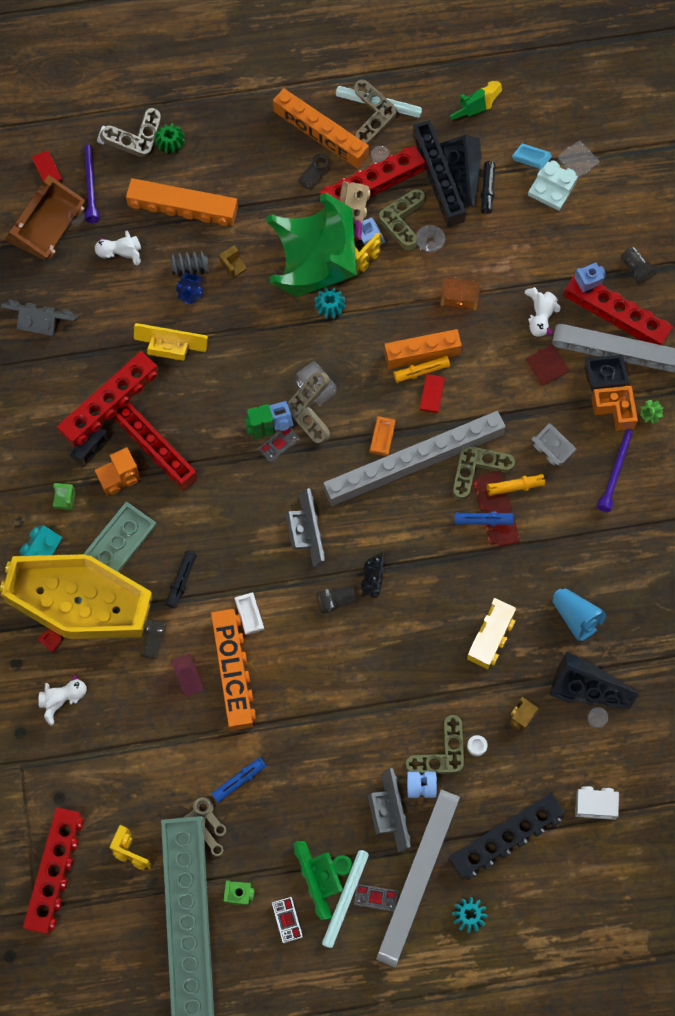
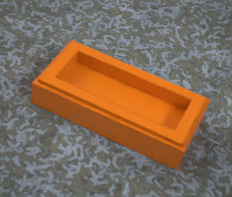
[370,416,396,456]

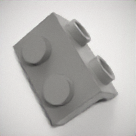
[532,423,577,466]

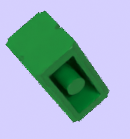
[244,404,275,440]

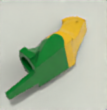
[450,81,502,120]

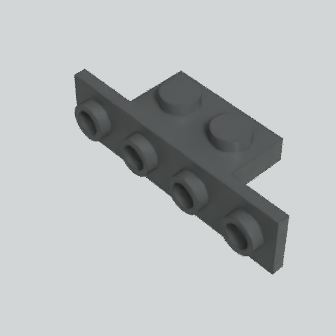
[1,300,78,336]
[285,489,325,567]
[368,768,411,852]

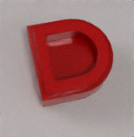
[38,629,62,653]

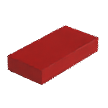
[32,150,63,183]
[420,374,445,414]

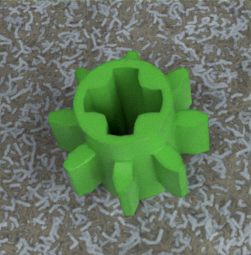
[640,400,664,424]

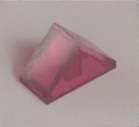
[171,654,204,697]

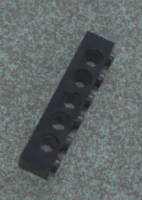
[412,120,466,227]
[448,792,565,880]

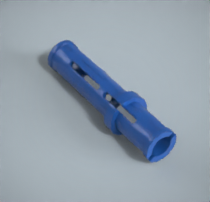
[455,511,514,527]
[211,757,267,803]

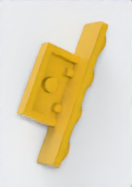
[134,323,208,361]

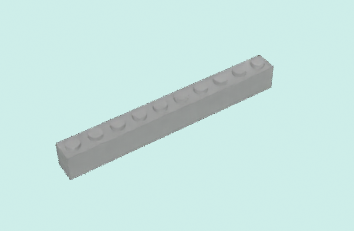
[323,411,506,507]

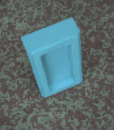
[512,143,552,169]

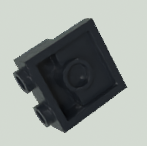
[584,355,629,392]

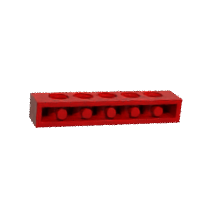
[320,145,425,207]
[564,275,673,346]
[57,351,159,448]
[110,399,198,491]
[23,807,84,936]

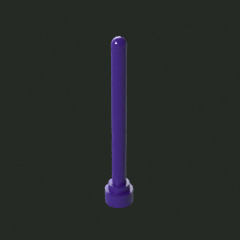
[84,144,100,223]
[596,429,633,512]

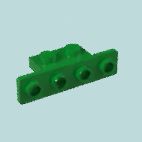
[293,841,343,921]

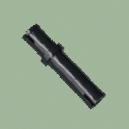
[480,161,495,214]
[165,551,197,609]

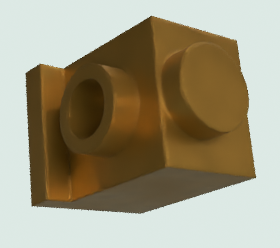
[509,697,539,732]

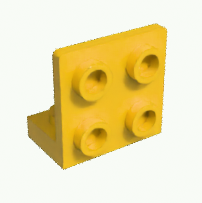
[355,232,381,275]
[109,825,152,870]

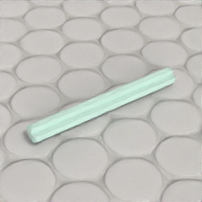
[336,86,422,117]
[322,850,369,948]

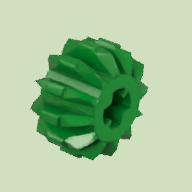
[154,123,185,154]

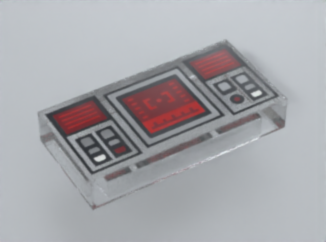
[259,427,300,463]
[354,884,398,912]

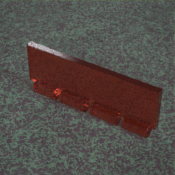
[473,471,521,547]

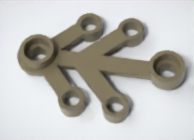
[183,797,227,857]

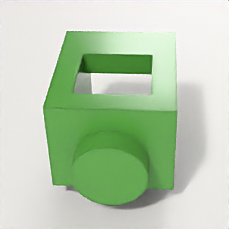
[224,881,255,906]

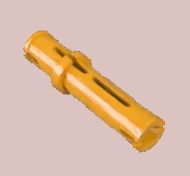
[393,356,450,383]
[487,474,545,496]

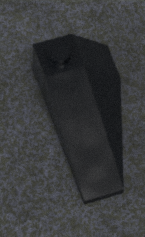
[440,135,481,209]
[550,652,639,709]

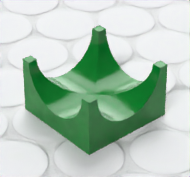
[266,193,357,297]

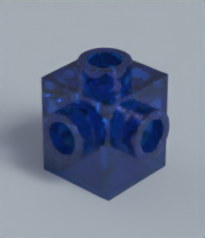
[176,273,204,304]

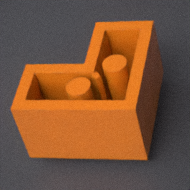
[591,386,638,431]
[95,447,141,496]

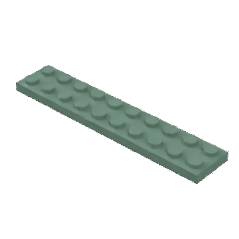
[161,816,214,1016]

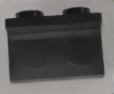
[70,428,108,467]

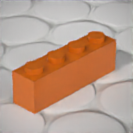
[384,329,462,369]

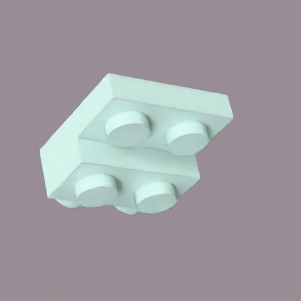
[528,161,578,211]

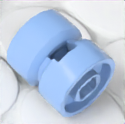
[407,772,437,798]

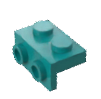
[19,525,62,556]

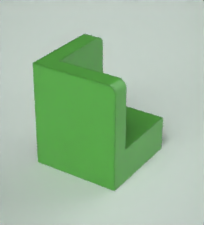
[53,483,76,510]

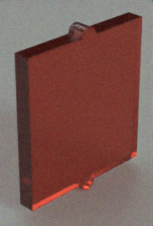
[526,344,569,385]

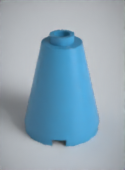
[553,588,606,641]

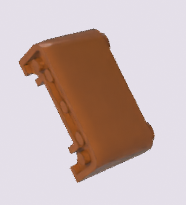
[5,175,85,260]

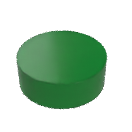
[333,855,352,877]

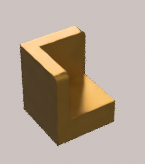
[219,245,247,279]

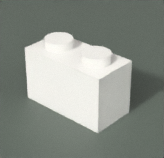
[575,787,619,820]

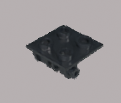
[361,552,385,598]

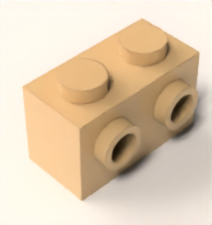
[340,181,370,223]

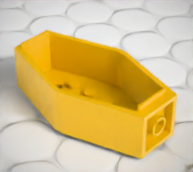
[0,554,152,639]

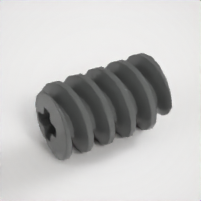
[170,251,209,277]

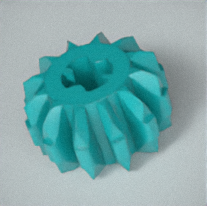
[315,287,346,319]
[452,897,488,933]

